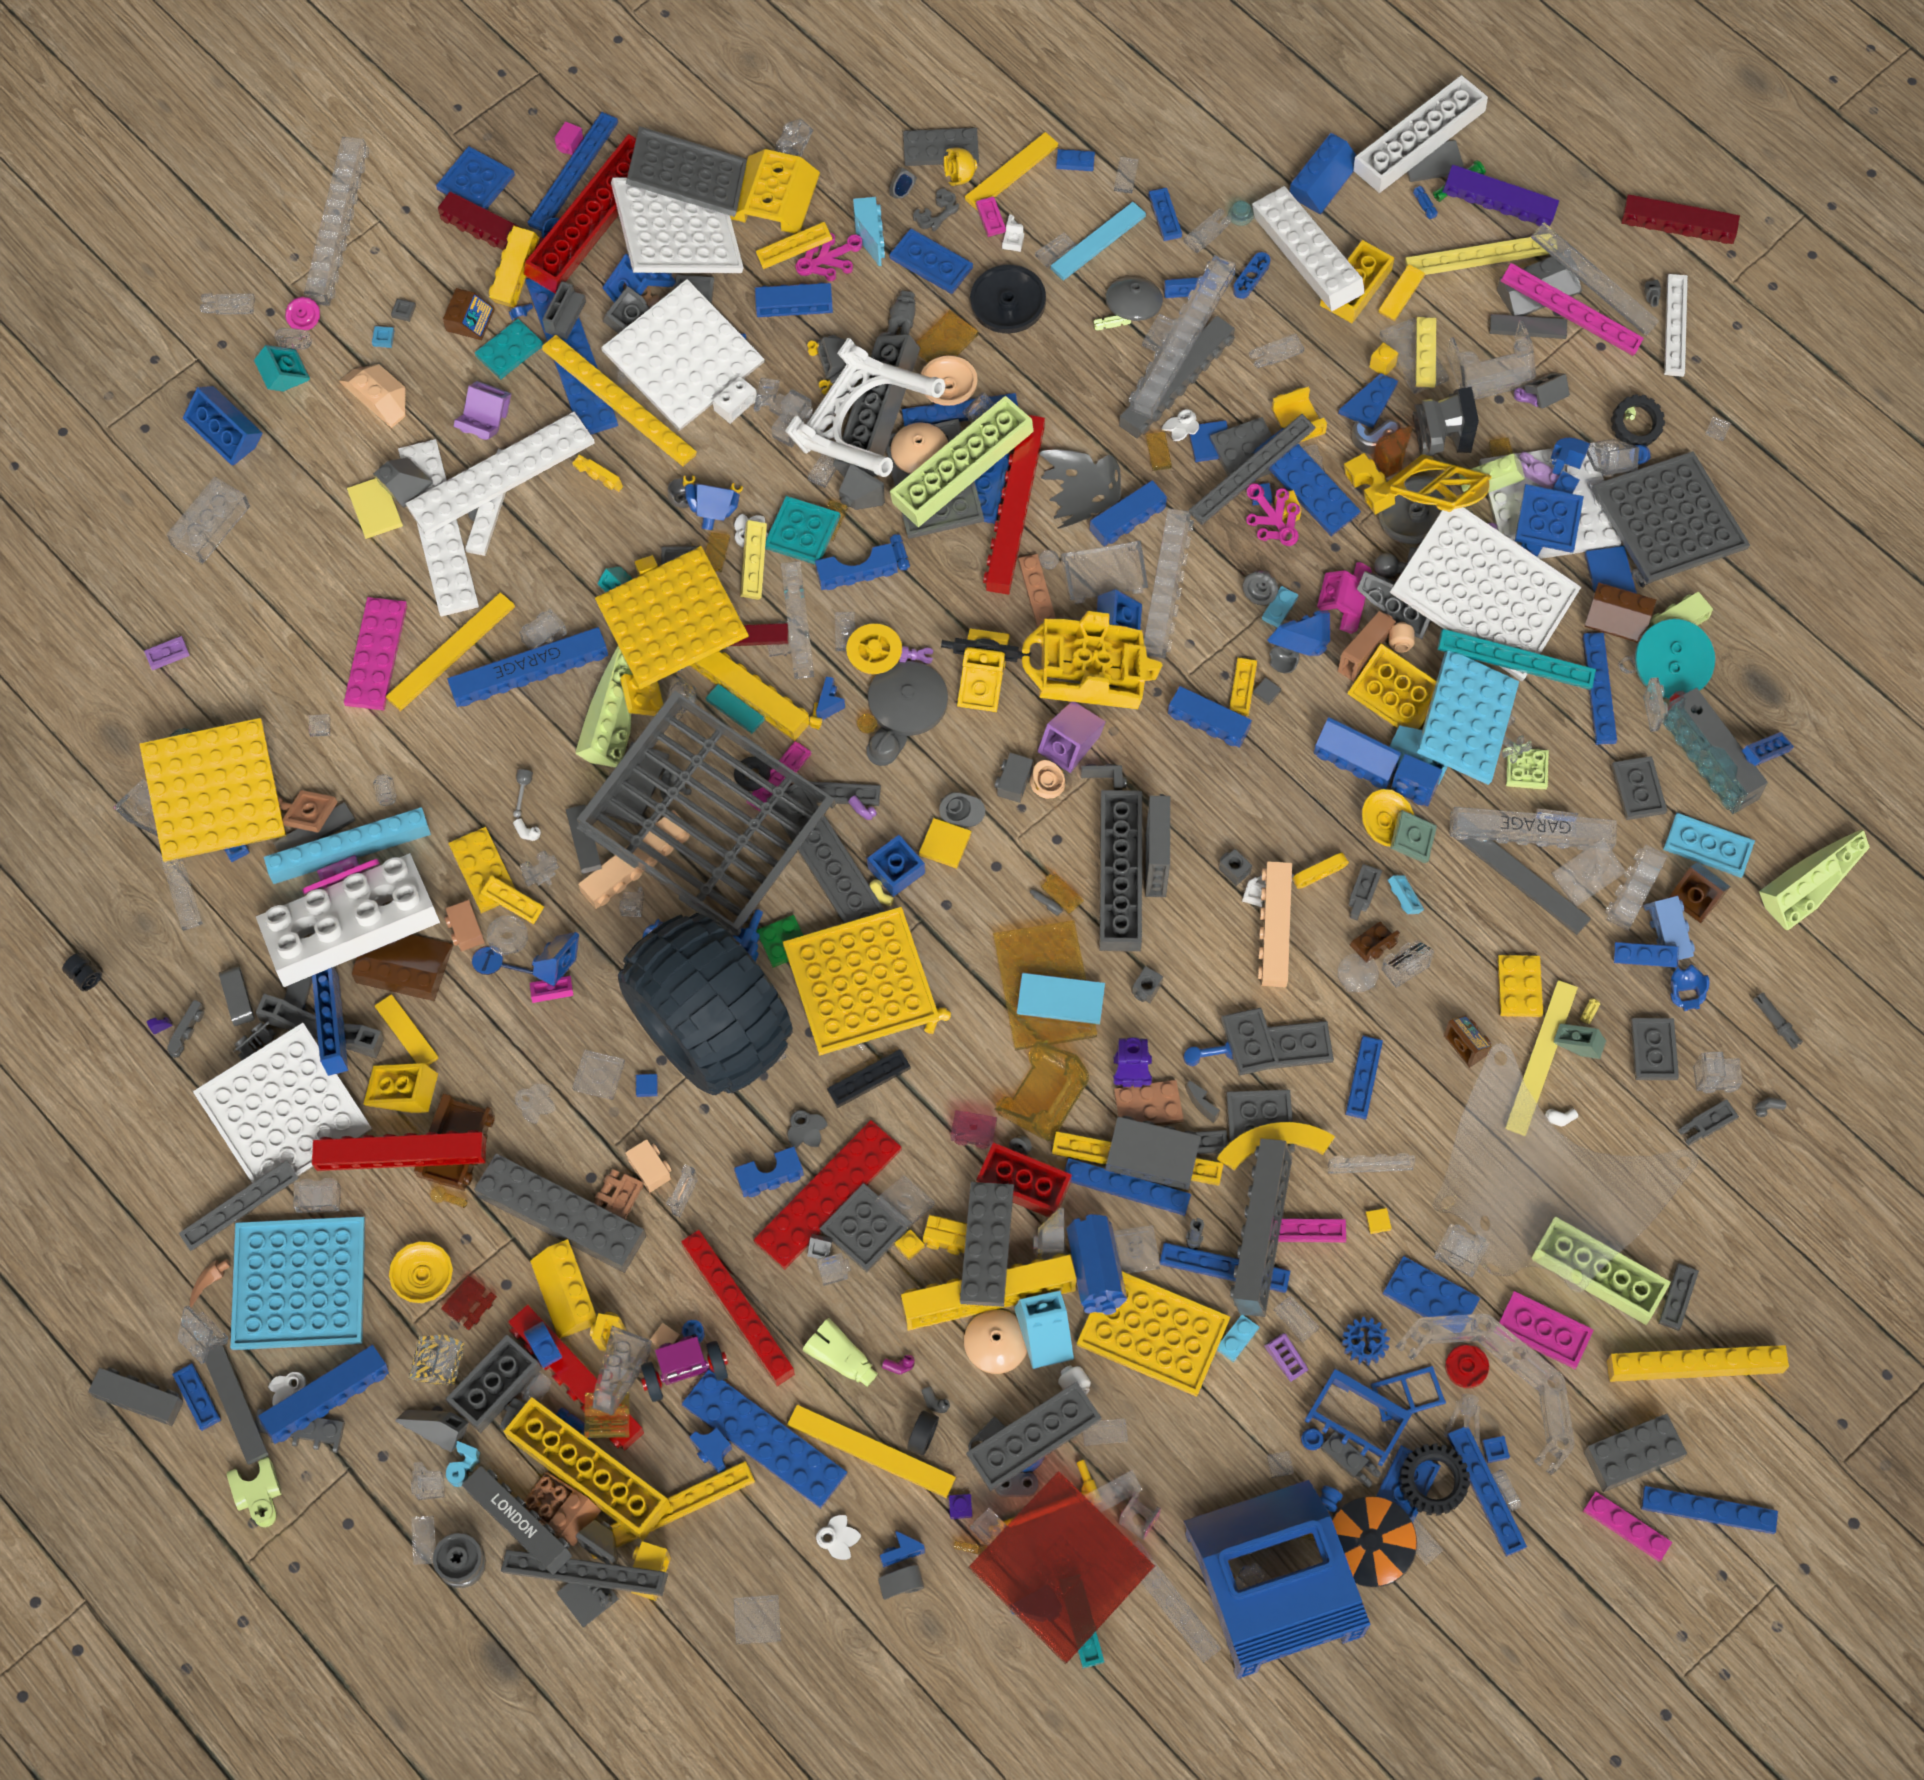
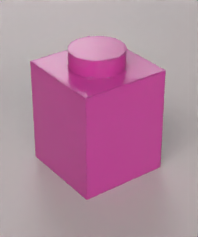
[555,121,584,155]

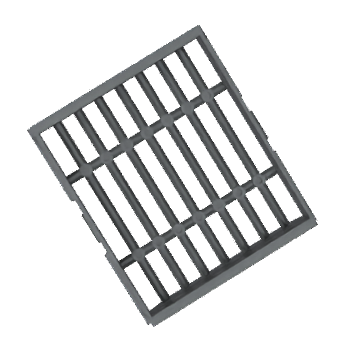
[576,690,838,937]

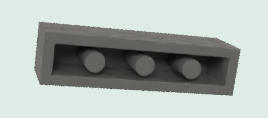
[88,1367,183,1426]

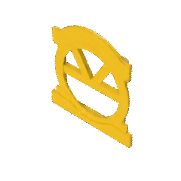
[1375,455,1492,512]

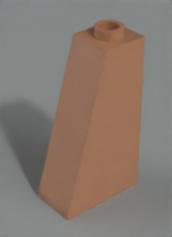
[1338,611,1396,682]

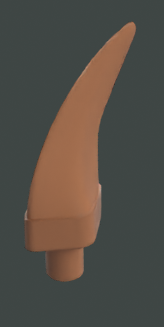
[189,1259,231,1307]

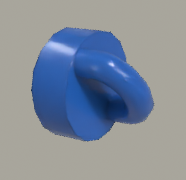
[1630,444,1651,464]

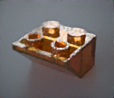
[1373,426,1413,478]

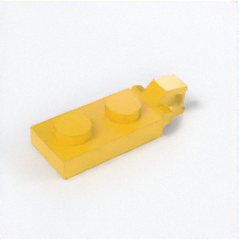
[572,455,623,492]

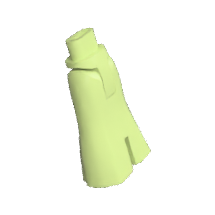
[802,1318,878,1387]

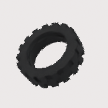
[1611,394,1665,448]

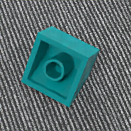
[254,345,310,391]

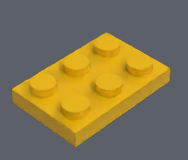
[1497,955,1543,1017]

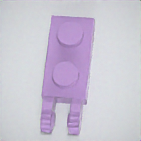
[1519,451,1559,489]

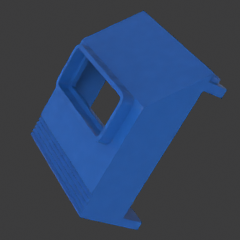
[1184,1480,1371,1679]

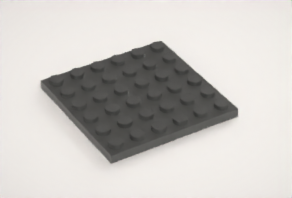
[1591,451,1750,584]

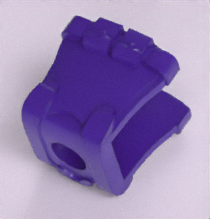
[1113,1038,1152,1087]

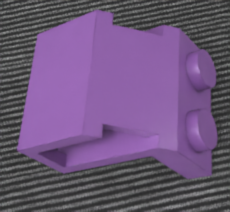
[454,381,511,440]

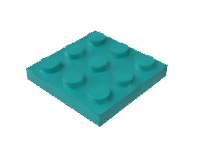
[765,496,841,565]

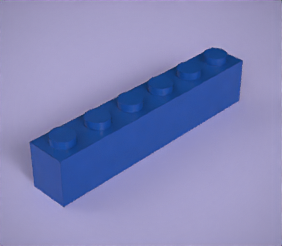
[312,967,349,1076]
[258,1345,389,1444]

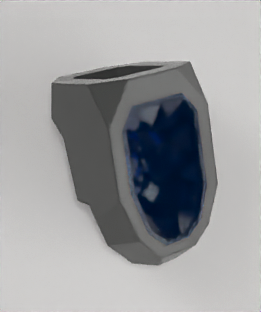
[889,167,917,199]

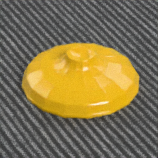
[1362,789,1415,847]
[389,1241,453,1303]

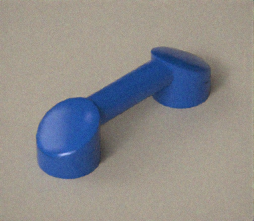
[1184,1042,1233,1066]

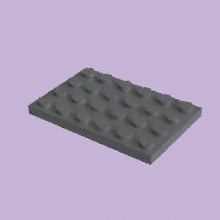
[626,126,747,217]
[886,419,984,539]

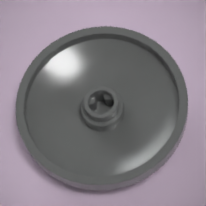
[1378,476,1454,544]
[868,661,948,736]

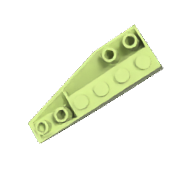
[575,646,633,767]
[1759,830,1870,930]

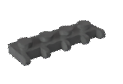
[255,1409,345,1453]

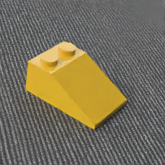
[363,1063,438,1113]

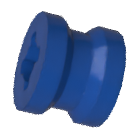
[682,1320,705,1344]
[1320,1486,1343,1512]

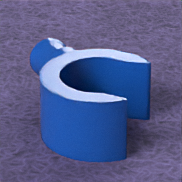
[508,303,533,321]

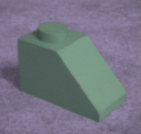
[1553,1024,1606,1059]

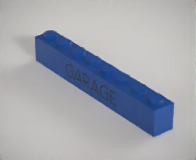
[447,627,608,707]

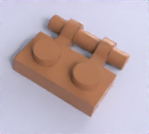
[594,1169,644,1219]

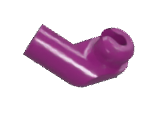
[882,1355,915,1375]

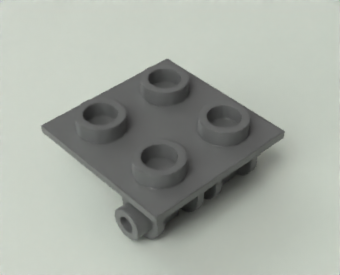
[233,1022,275,1060]
[556,1583,619,1628]

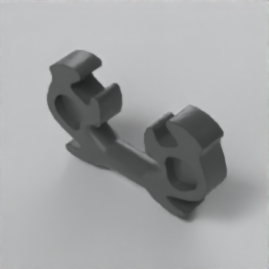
[913,188,959,232]

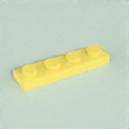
[1415,317,1436,388]
[740,520,767,600]

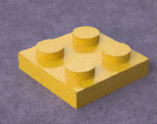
[620,674,664,716]

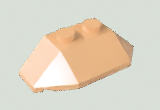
[339,364,406,428]

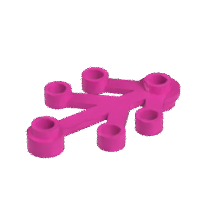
[796,233,863,281]
[1246,484,1300,546]

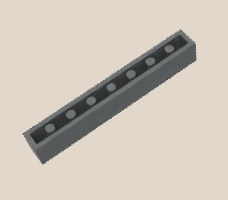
[1119,316,1235,439]

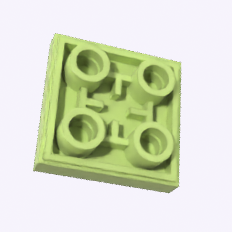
[1506,747,1549,790]

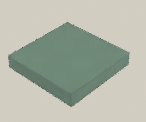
[1390,810,1437,863]

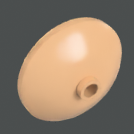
[921,356,977,406]
[891,423,948,474]
[964,1310,1027,1374]

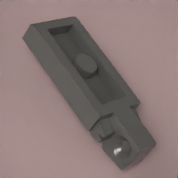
[1349,864,1382,921]

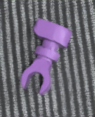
[899,646,933,664]

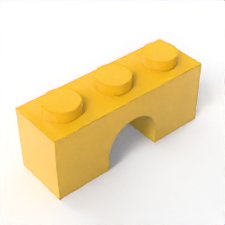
[1344,453,1395,515]

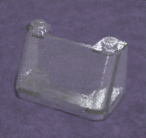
[1060,541,1148,604]

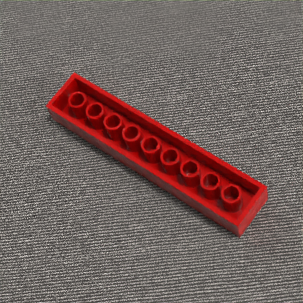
[524,134,636,294]

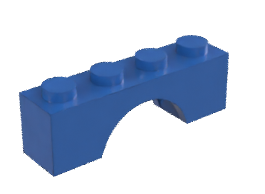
[815,543,898,590]

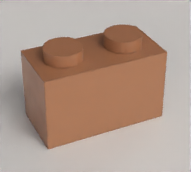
[444,900,485,952]

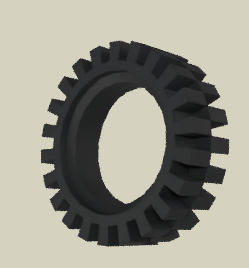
[1399,1443,1470,1516]

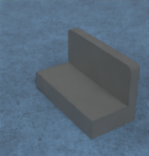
[1525,372,1570,409]

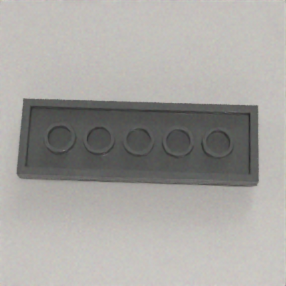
[960,1182,1014,1307]
[966,1382,1102,1492]

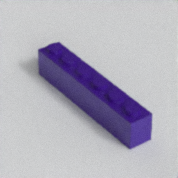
[1442,164,1559,228]

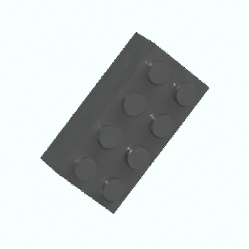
[446,1335,541,1434]
[1584,1414,1687,1493]

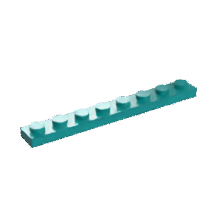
[1437,629,1596,690]

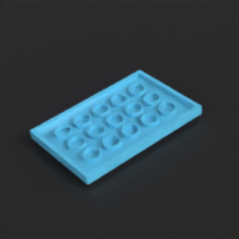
[1416,651,1519,785]

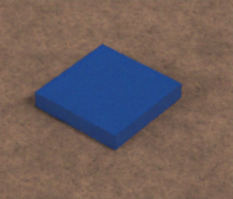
[1189,421,1228,462]

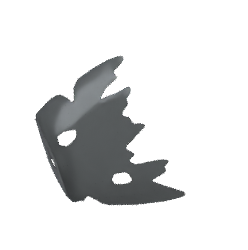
[1040,450,1121,529]

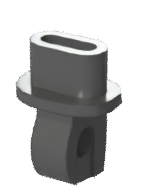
[1644,279,1661,307]
[500,1398,526,1430]

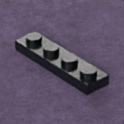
[827,1049,911,1108]

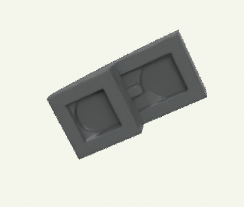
[1186,1080,1220,1123]

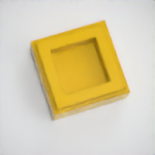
[1365,1208,1392,1234]

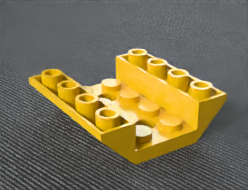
[730,149,820,234]

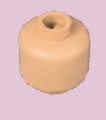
[1389,622,1415,653]

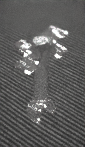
[1502,735,1532,764]

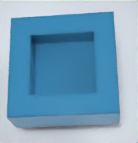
[372,326,395,348]

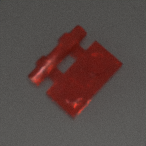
[441,1275,497,1331]

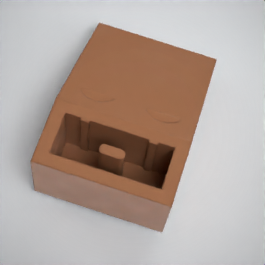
[524,1472,601,1547]

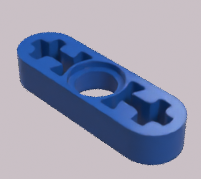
[1233,252,1270,299]

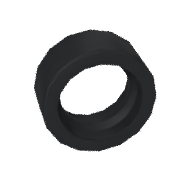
[907,1410,939,1456]

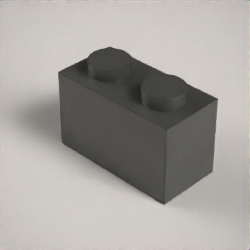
[995,753,1033,803]

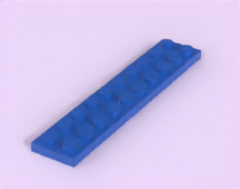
[525,278,618,435]

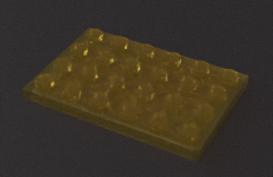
[993,920,1097,1051]

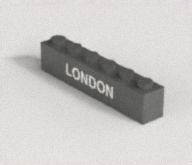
[462,1466,572,1575]

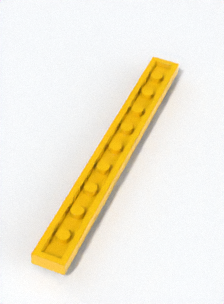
[542,335,697,467]

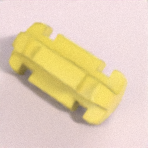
[1580,998,1600,1024]

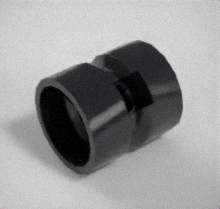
[62,952,102,992]

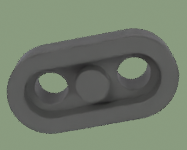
[995,1473,1038,1497]

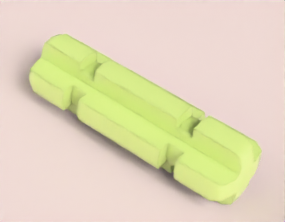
[1094,315,1131,330]

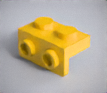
[590,1312,626,1352]

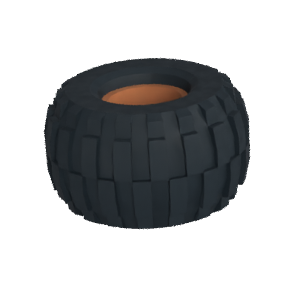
[618,913,793,1095]

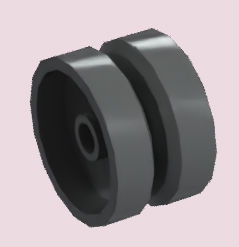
[433,1533,486,1588]

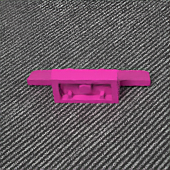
[1317,562,1372,634]
[302,855,380,895]

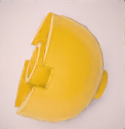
[944,147,977,186]

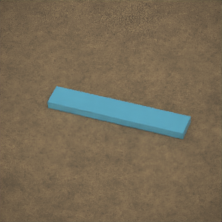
[1051,202,1146,281]

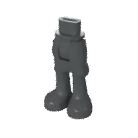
[878,291,916,337]

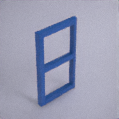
[1370,1366,1446,1422]

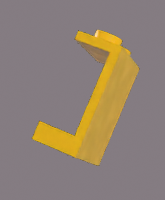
[1272,386,1327,442]

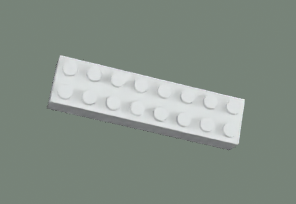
[1353,75,1488,193]
[1252,186,1365,311]

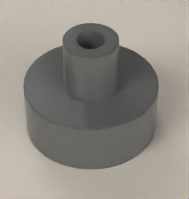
[1009,1135,1032,1156]

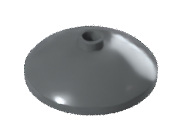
[1106,277,1163,321]

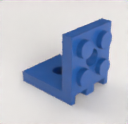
[602,254,676,303]

